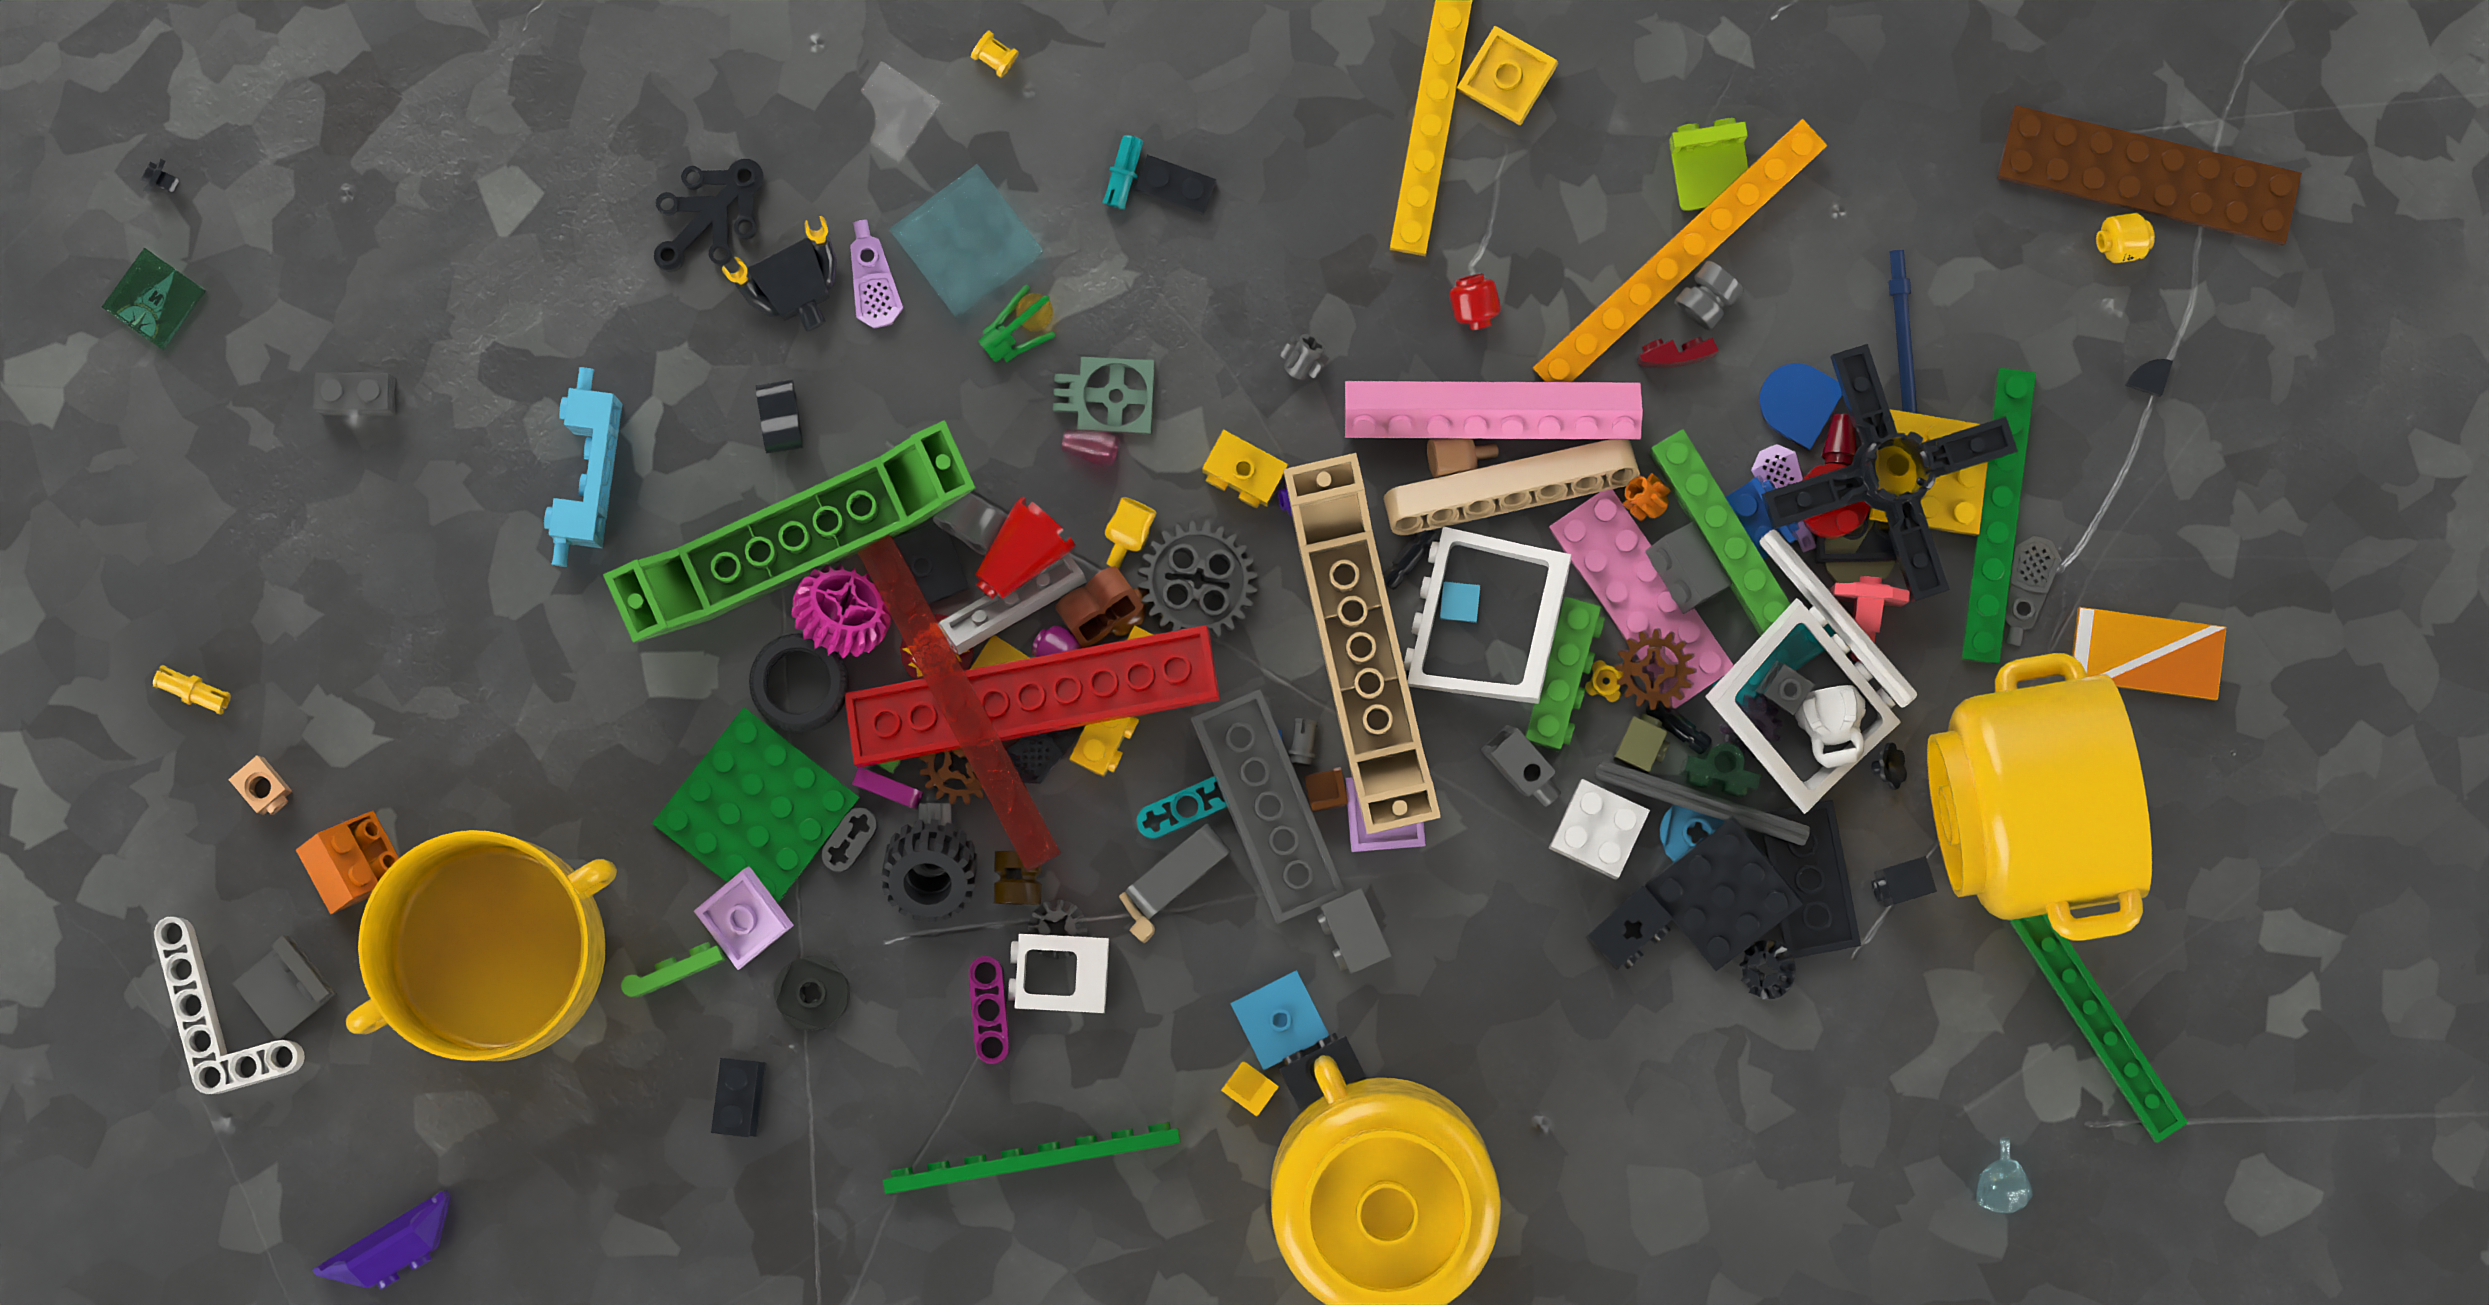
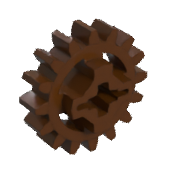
[1614,628,1697,710]
[920,743,1000,805]

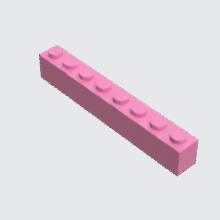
[1345,381,1643,439]

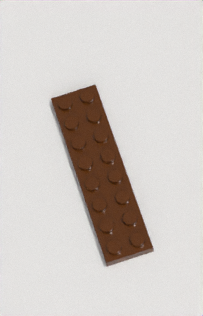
[1997,105,2302,246]

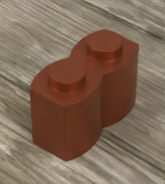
[1055,566,1143,647]

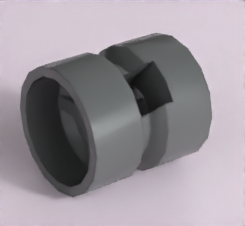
[1674,261,1744,331]

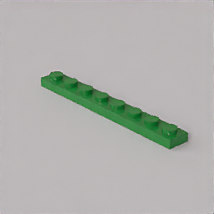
[1961,368,2036,664]
[2009,914,2188,1143]
[883,1122,1181,1194]

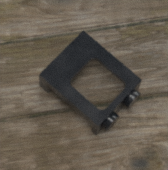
[711,1058,767,1137]

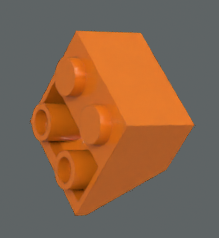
[296,810,399,914]

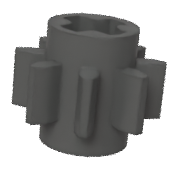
[1280,334,1329,380]

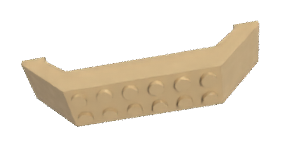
[1283,453,1441,835]

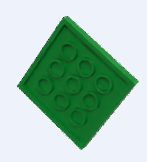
[652,707,861,904]

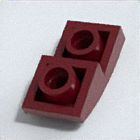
[1637,336,1719,368]

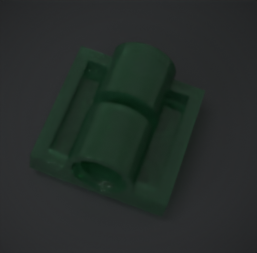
[1679,743,1761,798]

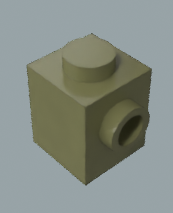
[1613,714,1670,774]

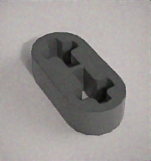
[822,808,878,872]

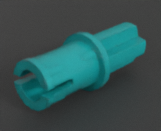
[1102,135,1143,210]

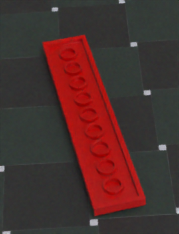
[845,625,1220,768]

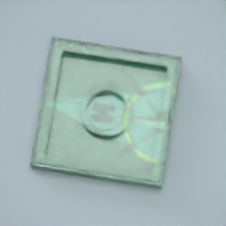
[102,248,206,350]

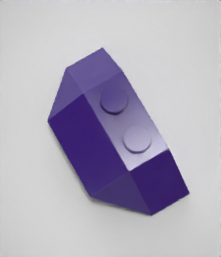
[312,1190,451,1290]

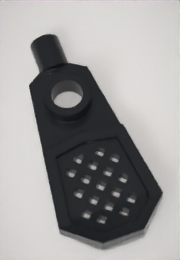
[1006,725,1086,784]

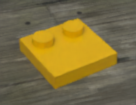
[1457,26,1558,126]

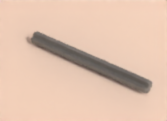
[1595,760,1810,845]

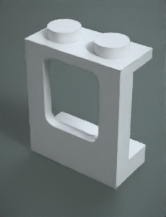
[1008,934,1109,1014]

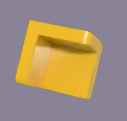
[1221,1062,1279,1116]

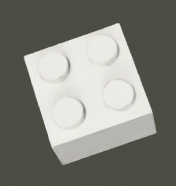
[1549,779,1650,880]

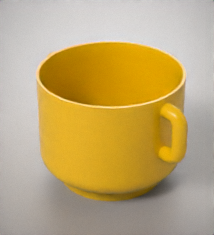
[1927,653,2152,941]
[346,830,617,1061]
[1271,1055,1501,1305]

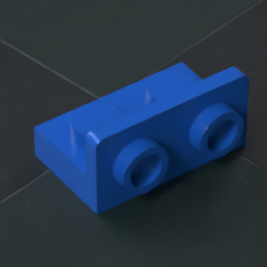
[1725,476,1800,560]

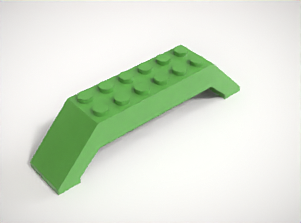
[603,420,976,643]

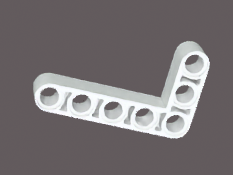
[154,917,305,1094]

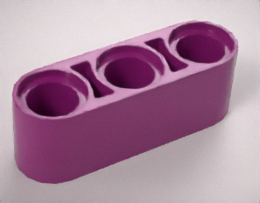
[968,956,1010,1064]

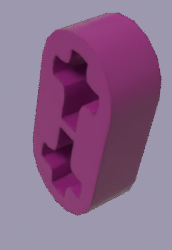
[852,768,923,810]

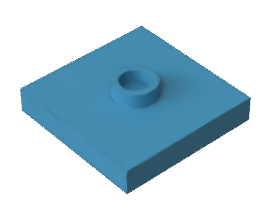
[1230,970,1329,1070]

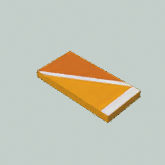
[2072,607,2227,701]

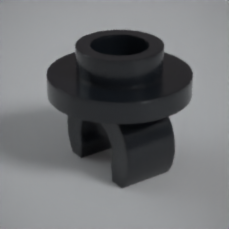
[140,158,179,193]

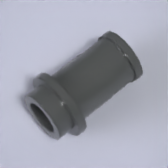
[1287,718,1318,767]

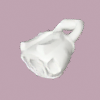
[1795,685,1866,768]

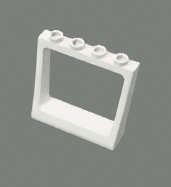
[1404,527,1571,704]
[1705,598,1901,814]

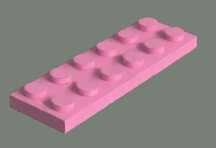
[1548,489,1734,709]

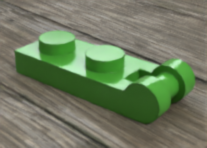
[621,942,726,997]

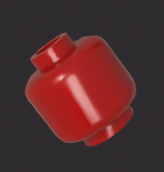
[1449,273,1501,330]

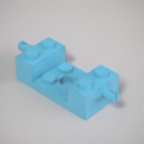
[544,367,622,567]

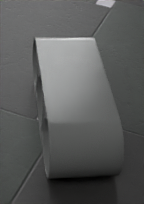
[1125,823,1232,920]

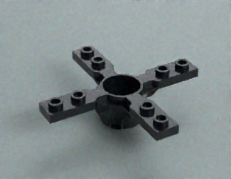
[1761,344,2018,602]

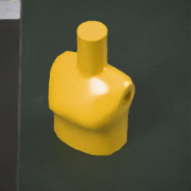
[1105,497,1157,569]

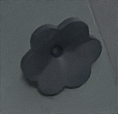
[1871,742,1907,790]

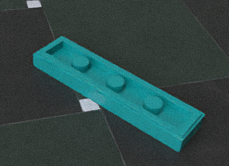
[1711,623,1836,709]

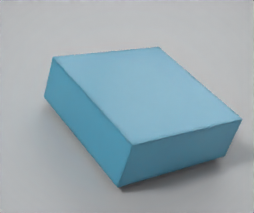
[1440,582,1480,623]

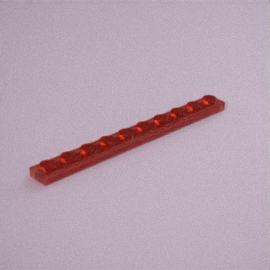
[858,534,1061,871]

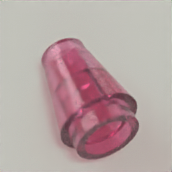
[1062,430,1119,467]

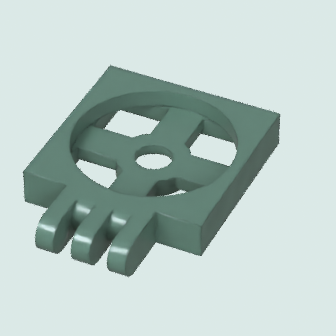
[1053,357,1155,435]

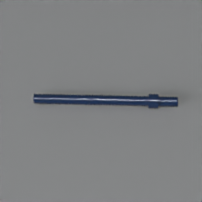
[1888,250,1917,414]

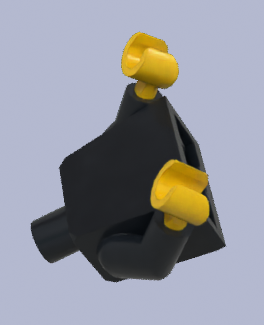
[722,216,837,332]

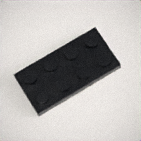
[1762,800,1861,958]

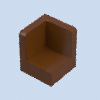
[1304,767,1348,813]

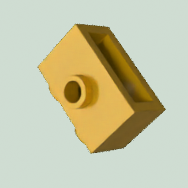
[1202,429,1288,508]

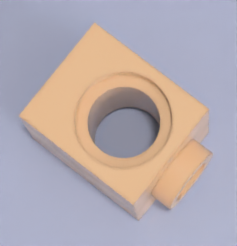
[228,755,292,815]

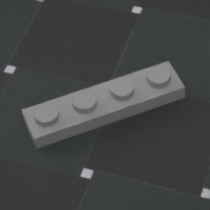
[939,553,1086,655]

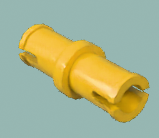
[153,665,231,715]

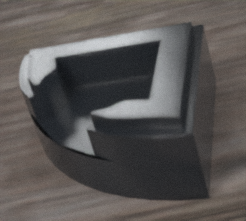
[2125,359,2173,397]

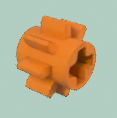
[1623,473,1670,521]

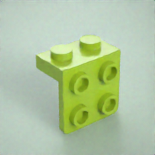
[1669,118,1748,211]

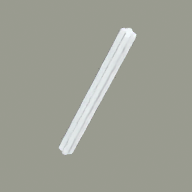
[1759,529,1917,708]

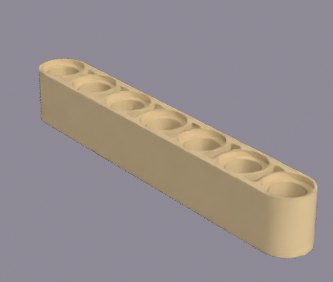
[1383,439,1640,535]

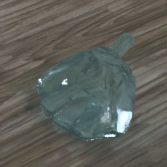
[1976,1138,2033,1214]

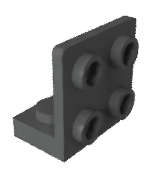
[233,935,337,1039]

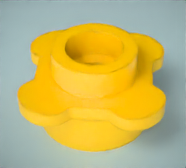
[1585,660,1624,702]

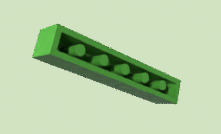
[1648,429,1791,637]

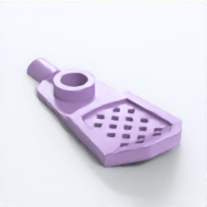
[850,220,904,329]
[1751,444,1816,552]

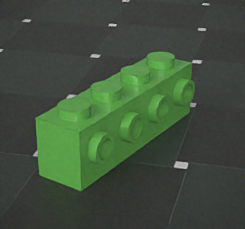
[1525,596,1605,752]

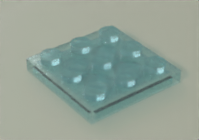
[889,164,1044,318]

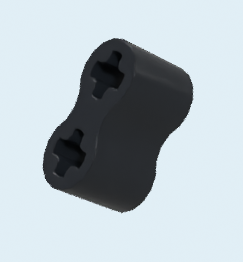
[756,379,803,454]

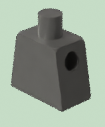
[1480,725,1561,807]

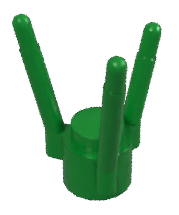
[978,284,1055,363]

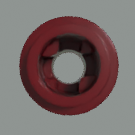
[1821,414,1857,466]

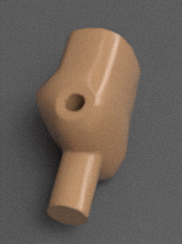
[1427,438,1498,477]

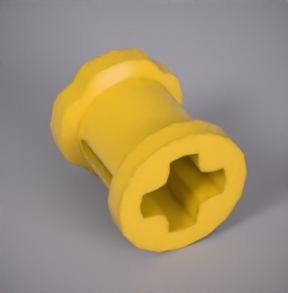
[971,30,1019,78]

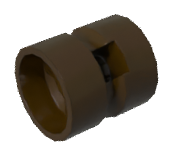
[994,851,1043,905]

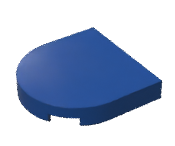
[1759,363,1842,451]

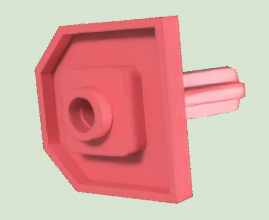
[1829,576,1910,663]

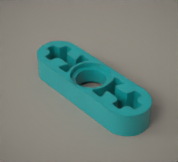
[1137,776,1228,839]

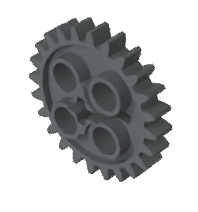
[1137,521,1257,639]

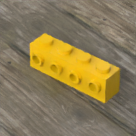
[1070,625,1153,777]

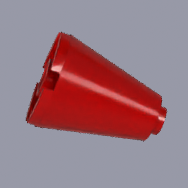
[975,496,1076,600]

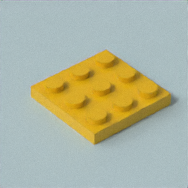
[1869,409,1988,536]

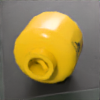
[2096,213,2155,263]

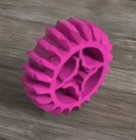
[792,564,892,658]

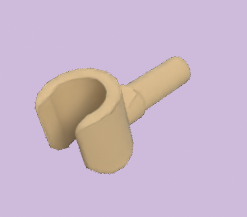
[1119,892,1155,943]

